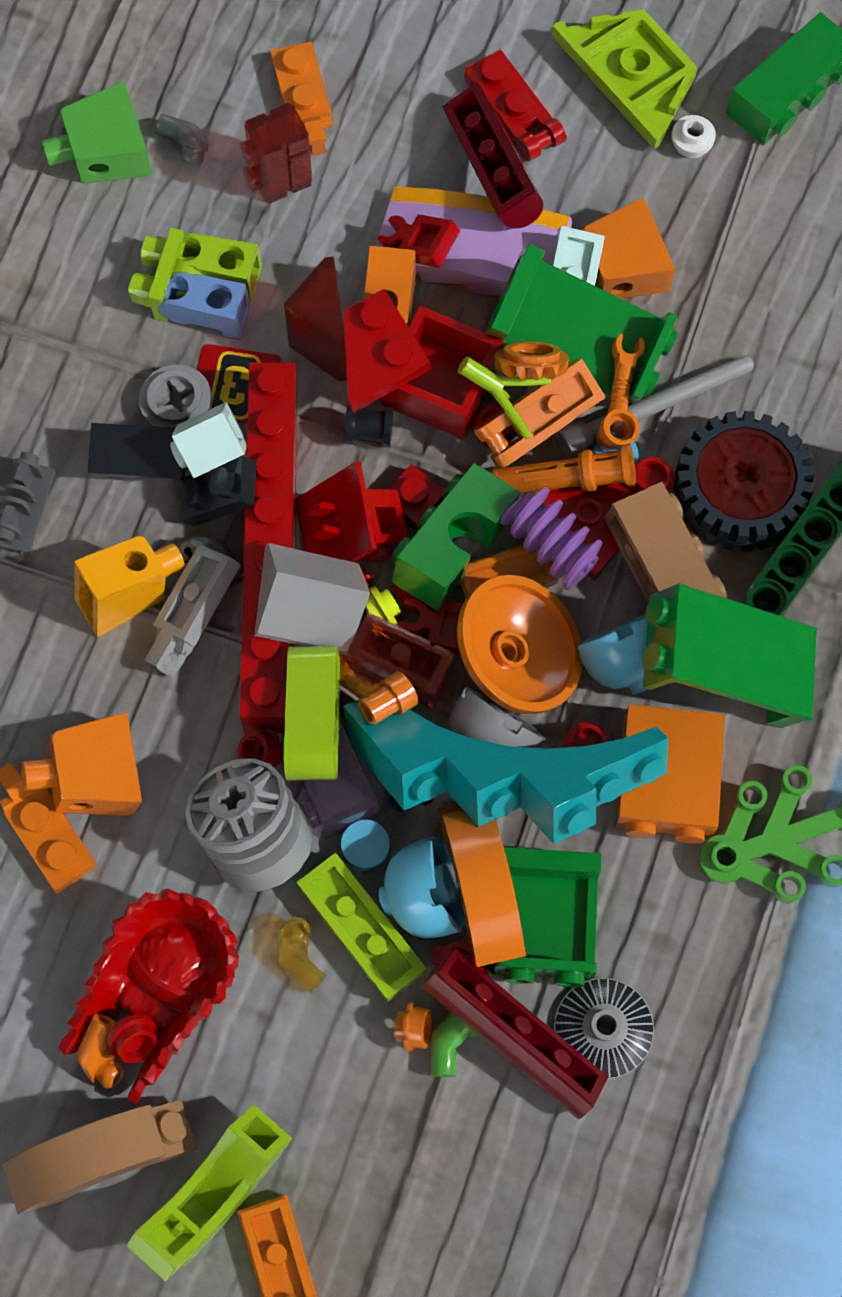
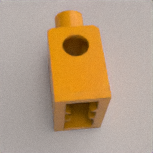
[74,536,185,637]

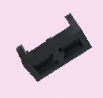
[87,423,187,481]

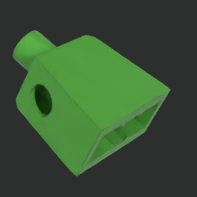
[42,82,152,183]

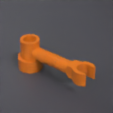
[596,333,645,452]
[340,656,418,726]

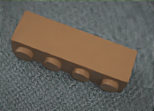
[603,482,727,604]

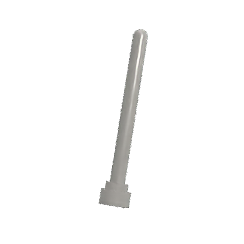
[554,355,754,460]

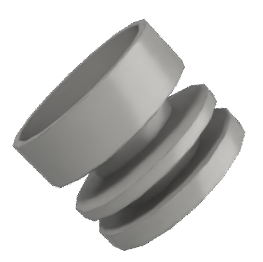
[185,758,313,892]

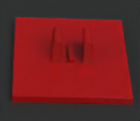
[296,461,377,562]

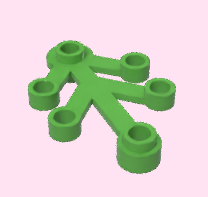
[699,765,842,904]

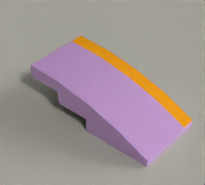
[376,186,572,296]

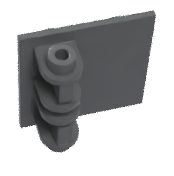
[0,452,56,554]

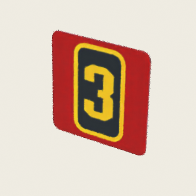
[197,344,281,425]

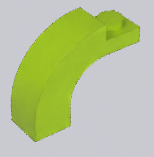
[126,1105,293,1282]

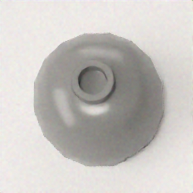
[448,686,547,748]

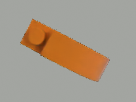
[437,801,526,967]

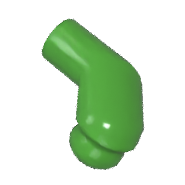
[431,1013,478,1077]

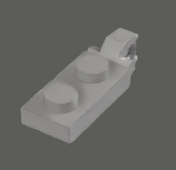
[144,545,241,677]

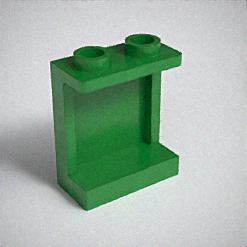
[494,847,602,987]

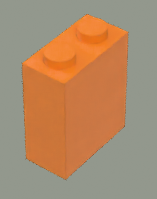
[615,704,725,844]

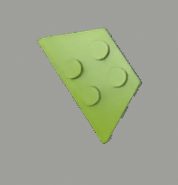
[551,9,698,149]

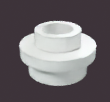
[672,115,716,158]

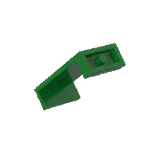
[485,243,678,405]
[642,583,817,728]

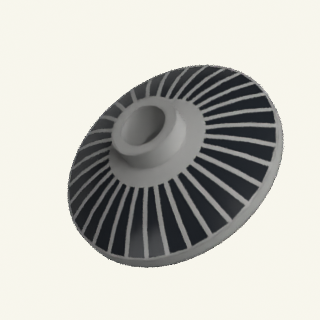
[554,978,654,1079]

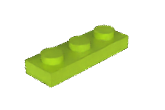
[296,852,427,1003]

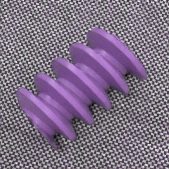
[500,486,603,590]

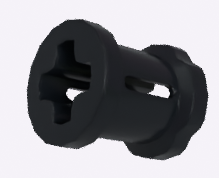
[344,404,394,448]

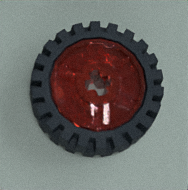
[673,411,815,552]

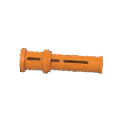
[492,444,636,494]

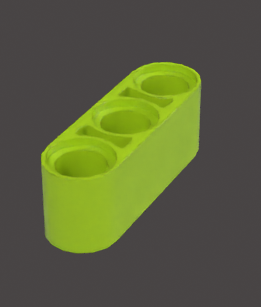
[284,646,340,781]

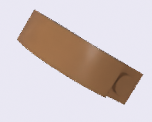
[3,1100,198,1214]

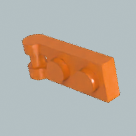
[473,359,606,469]

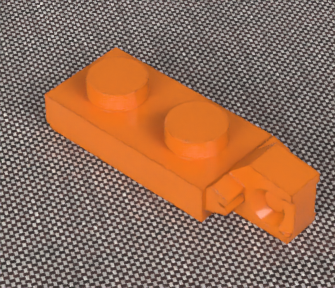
[270,41,332,156]
[0,762,99,894]

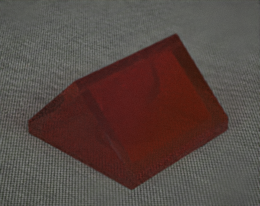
[284,256,347,381]

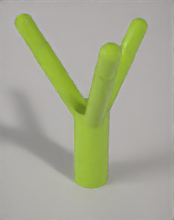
[458,357,551,439]

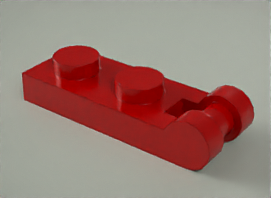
[464,49,567,162]

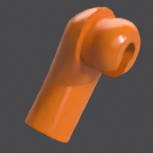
[77,1014,124,1089]

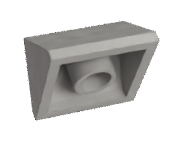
[254,543,370,655]

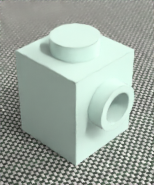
[170,402,247,478]

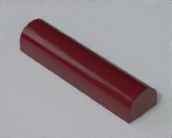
[442,81,544,229]
[421,947,608,1119]

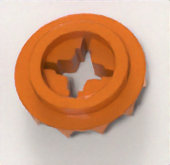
[494,341,569,381]

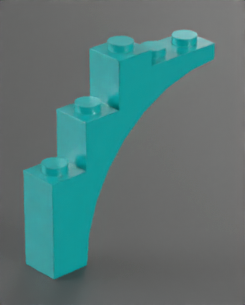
[343,699,669,844]

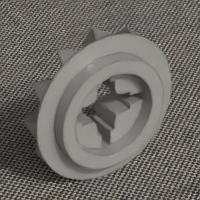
[139,365,212,427]

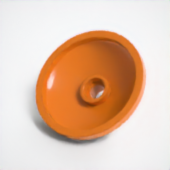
[457,575,583,714]

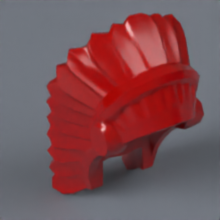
[58,888,239,1104]

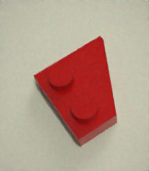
[344,289,431,413]

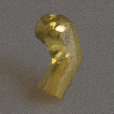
[277,917,326,994]

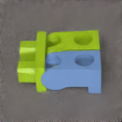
[128,227,263,341]

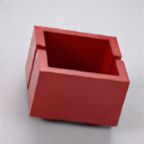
[381,306,504,440]

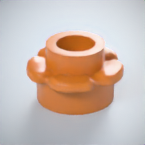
[394,1002,433,1052]

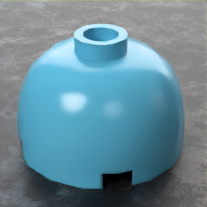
[576,614,647,695]
[379,836,465,939]

